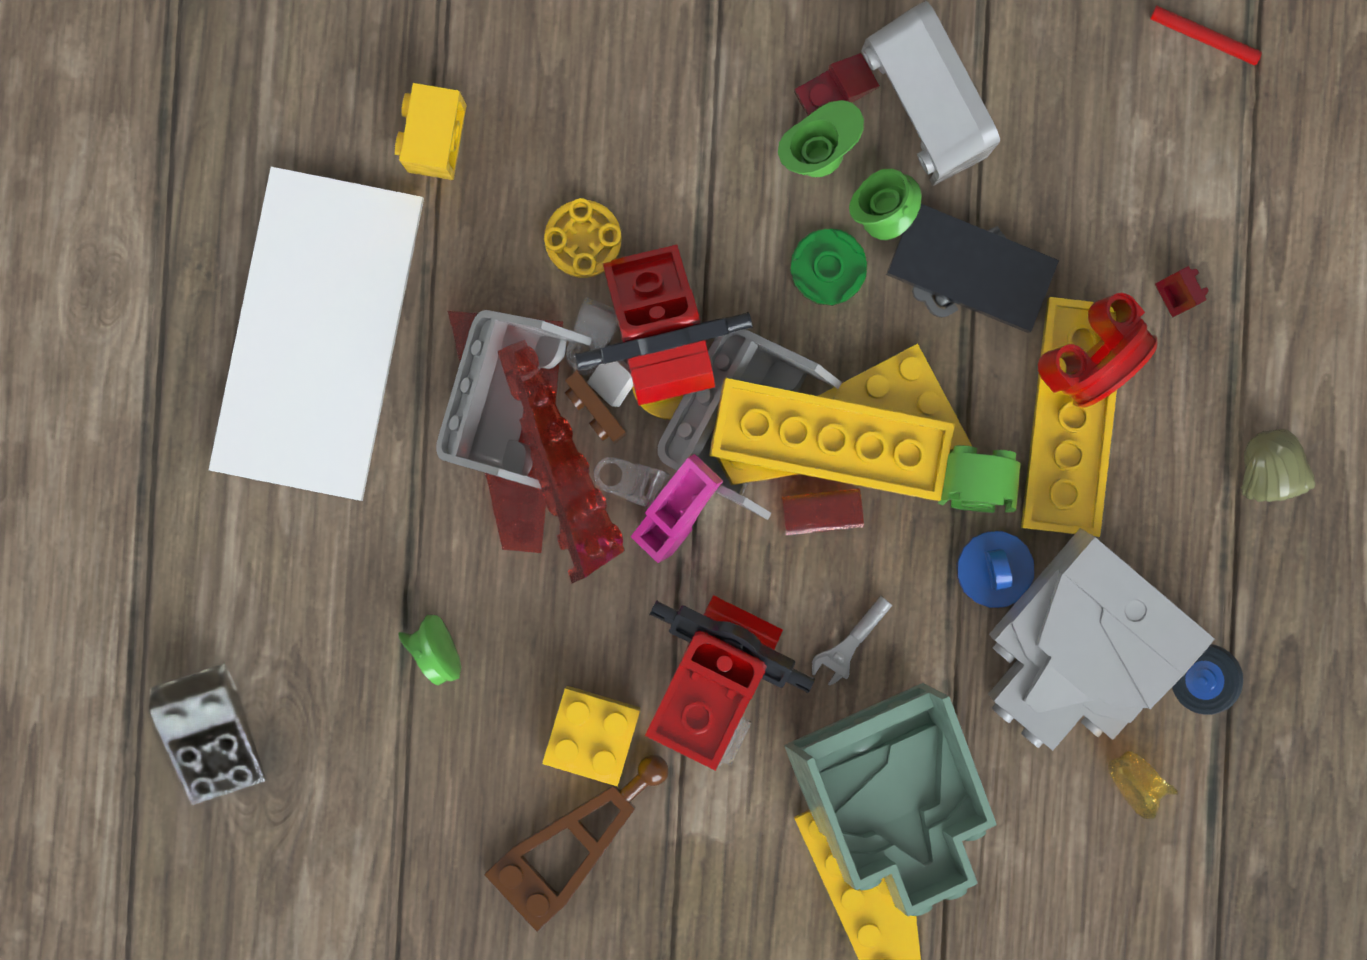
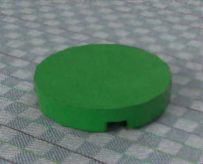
[790,229,867,306]

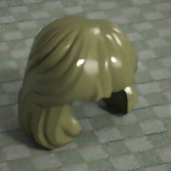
[1240,429,1316,502]

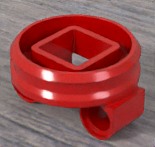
[1038,293,1158,408]

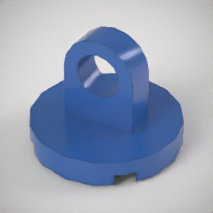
[956,531,1034,608]

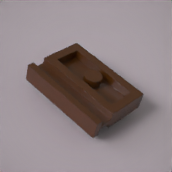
[564,371,627,444]

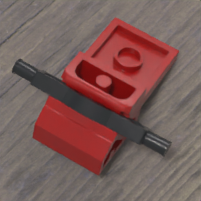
[575,244,753,406]
[644,595,815,771]

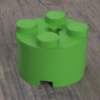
[938,445,1021,513]

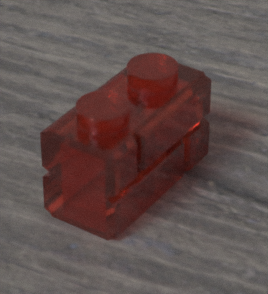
[781,488,864,536]

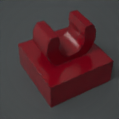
[1155,266,1209,318]

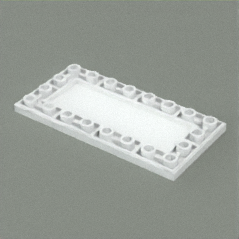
[209,167,424,501]

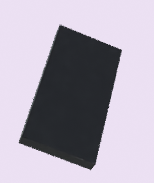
[886,204,1059,333]

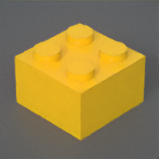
[395,83,467,180]
[542,686,641,787]

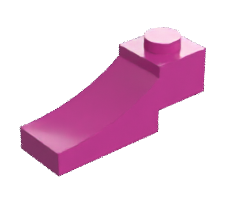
[631,454,723,563]

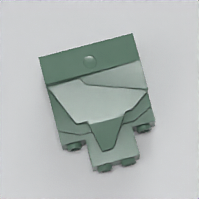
[784,683,997,916]

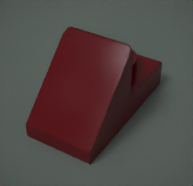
[794,53,880,116]

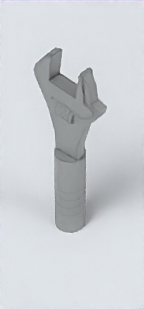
[812,596,893,686]

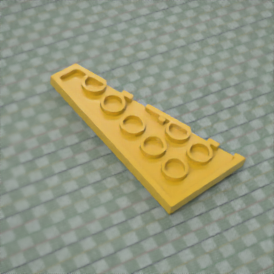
[717,344,972,486]
[794,810,921,960]

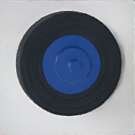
[1172,644,1243,715]

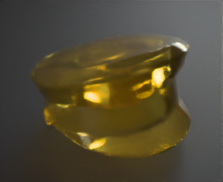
[1108,751,1178,819]

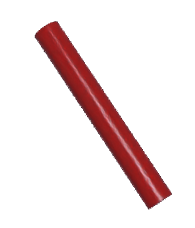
[1150,5,1262,66]

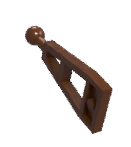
[484,755,669,931]

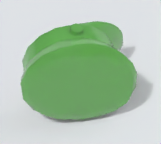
[849,169,922,240]
[398,614,462,686]

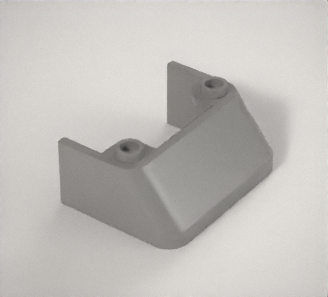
[861,1,1000,186]
[436,310,592,491]
[658,329,842,520]

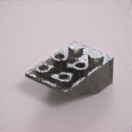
[149,663,266,805]

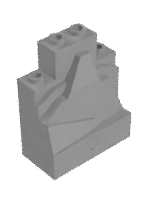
[988,528,1215,751]

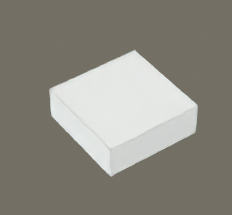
[587,360,633,407]

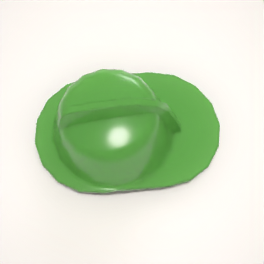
[778,100,864,177]

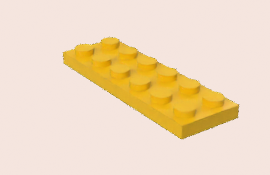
[1021,297,1117,537]
[709,378,955,501]

